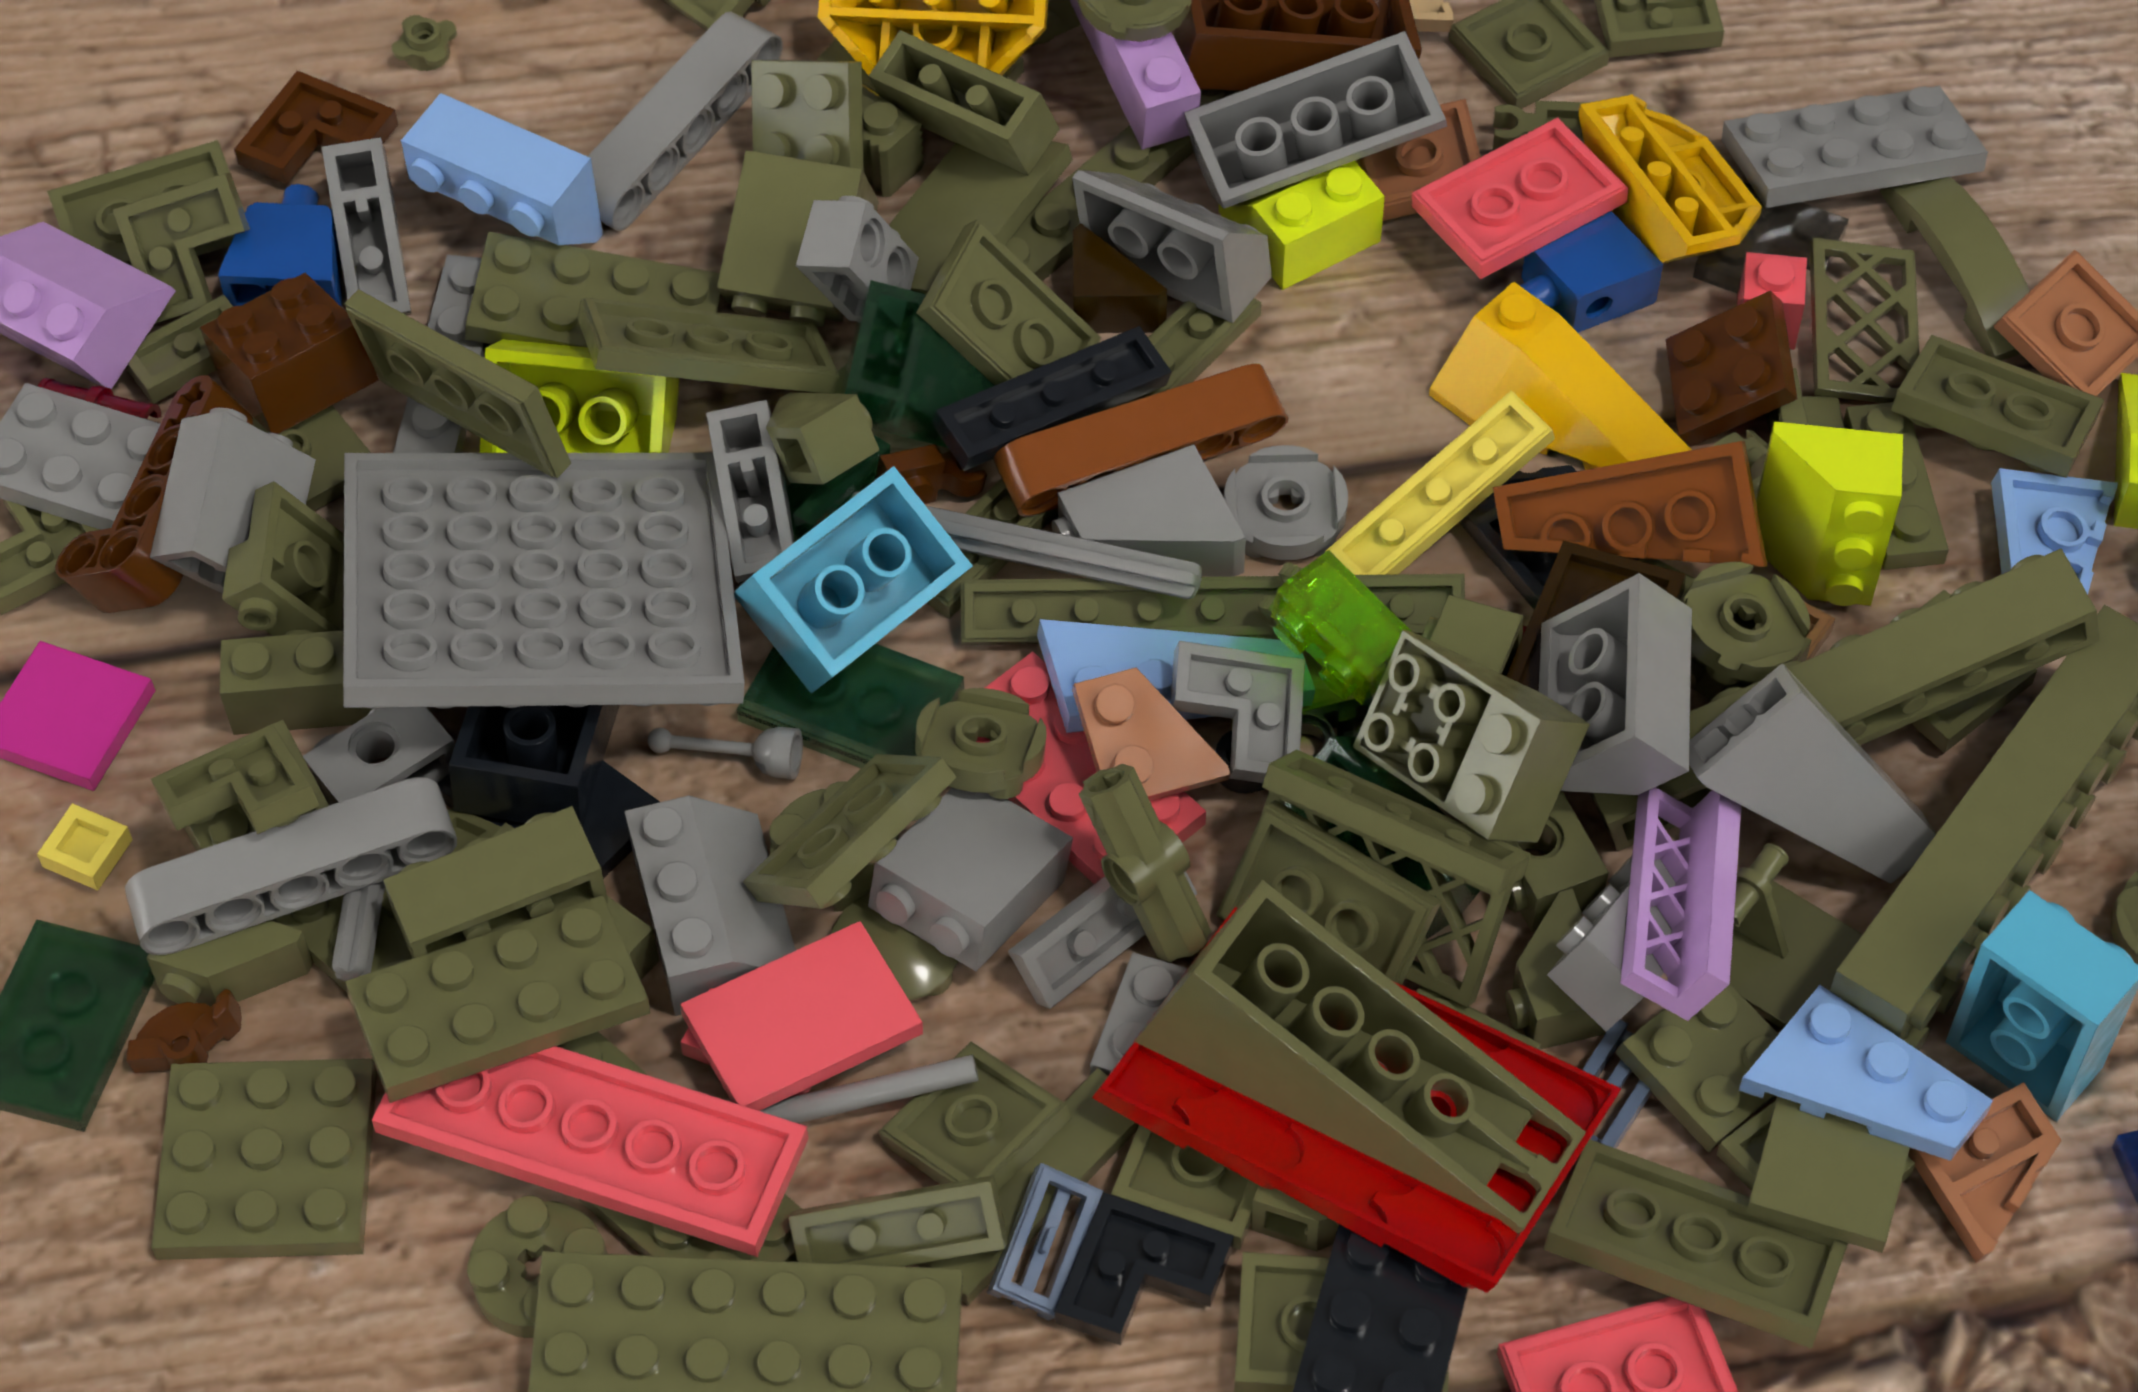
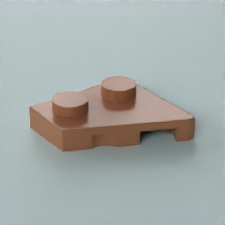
[1908,1082,2062,1263]

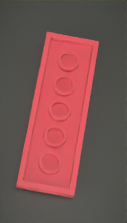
[371,1046,809,1257]

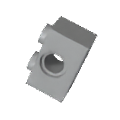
[303,707,455,806]

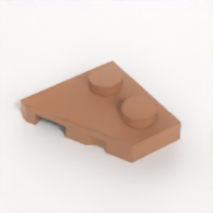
[1072,668,1231,801]

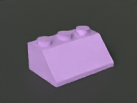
[0,222,176,389]

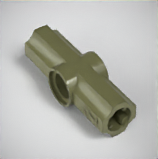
[1078,764,1212,962]

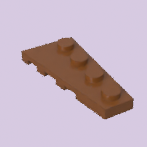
[1493,441,1767,567]

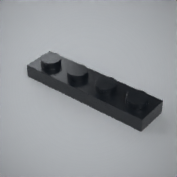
[932,326,1172,471]

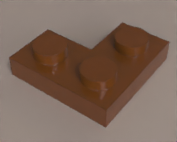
[234,70,398,184]

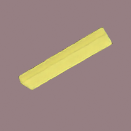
[1325,390,1555,575]

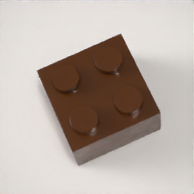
[199,273,379,434]

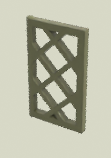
[1809,237,1920,403]

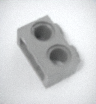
[796,195,919,323]

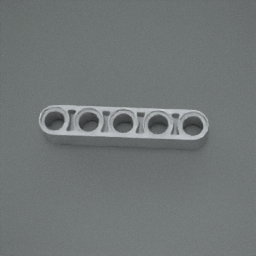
[587,11,783,231]
[125,777,457,955]

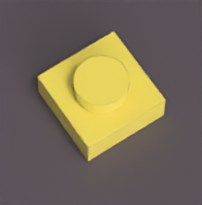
[37,803,133,891]

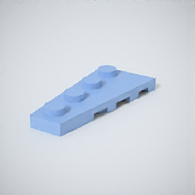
[1037,619,1316,733]

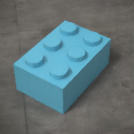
[734,466,973,694]
[1946,890,2138,1122]

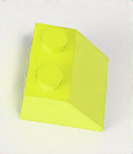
[1218,161,1385,290]

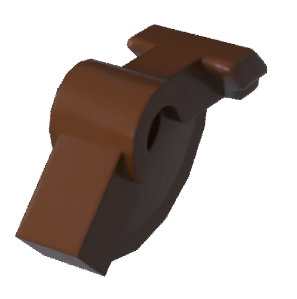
[126,989,242,1073]

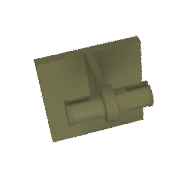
[1730,843,1863,1029]

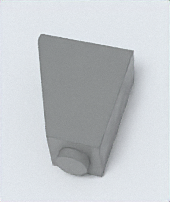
[1051,445,1246,577]

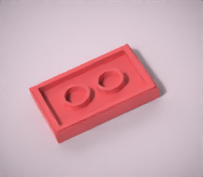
[1412,117,1628,279]
[680,921,923,1111]
[1497,1297,1738,1392]

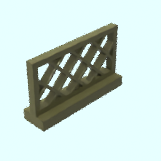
[1262,750,1531,1007]

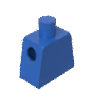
[218,184,342,307]
[1519,211,1663,332]

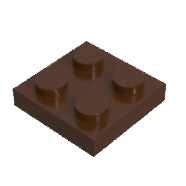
[1665,291,1798,447]

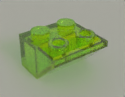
[1271,550,1412,705]

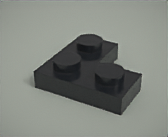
[1055,1192,1234,1345]

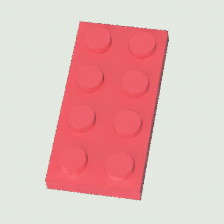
[976,651,1206,884]

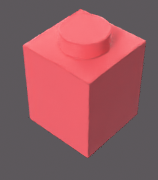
[1736,252,1807,350]

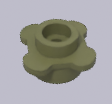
[392,15,457,71]

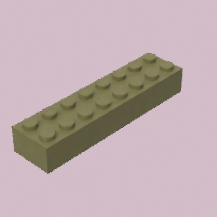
[1830,605,2138,1051]

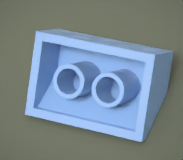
[401,93,603,245]

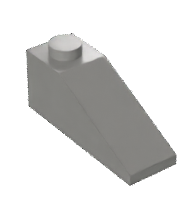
[322,137,411,314]
[706,400,795,582]

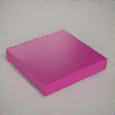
[0,641,156,791]

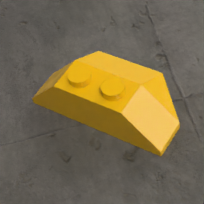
[818,0,1048,75]
[1578,94,1762,263]

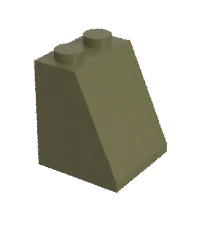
[717,150,879,327]

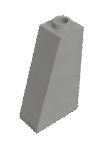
[1689,663,1937,884]

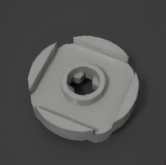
[1224,445,1348,560]

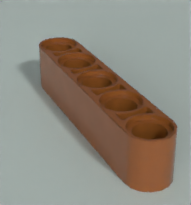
[993,363,1288,516]

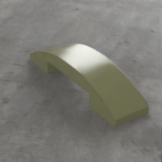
[1880,177,2030,361]

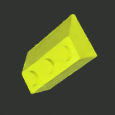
[480,339,679,453]
[1756,421,1903,606]

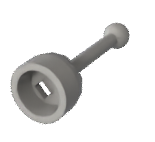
[647,727,803,780]

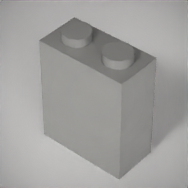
[150,408,316,594]
[868,787,1073,971]

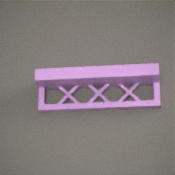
[1620,787,1741,1021]

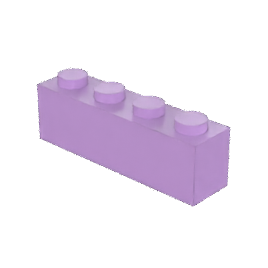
[1070,0,1201,150]

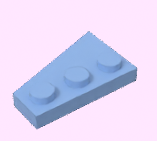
[1991,468,2118,594]
[1739,985,1993,1161]

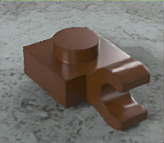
[874,444,987,505]

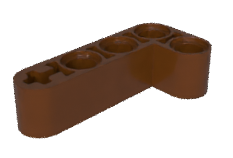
[55,375,253,613]

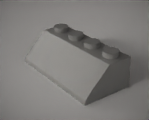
[1184,31,1447,209]

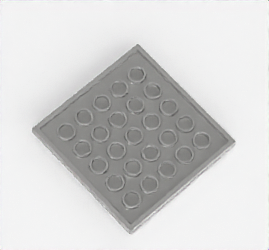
[343,453,744,709]

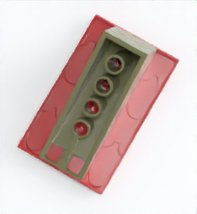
[1092,880,1622,1294]

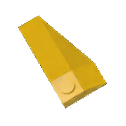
[1429,282,1692,470]

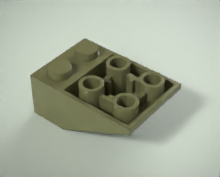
[1353,630,1590,843]

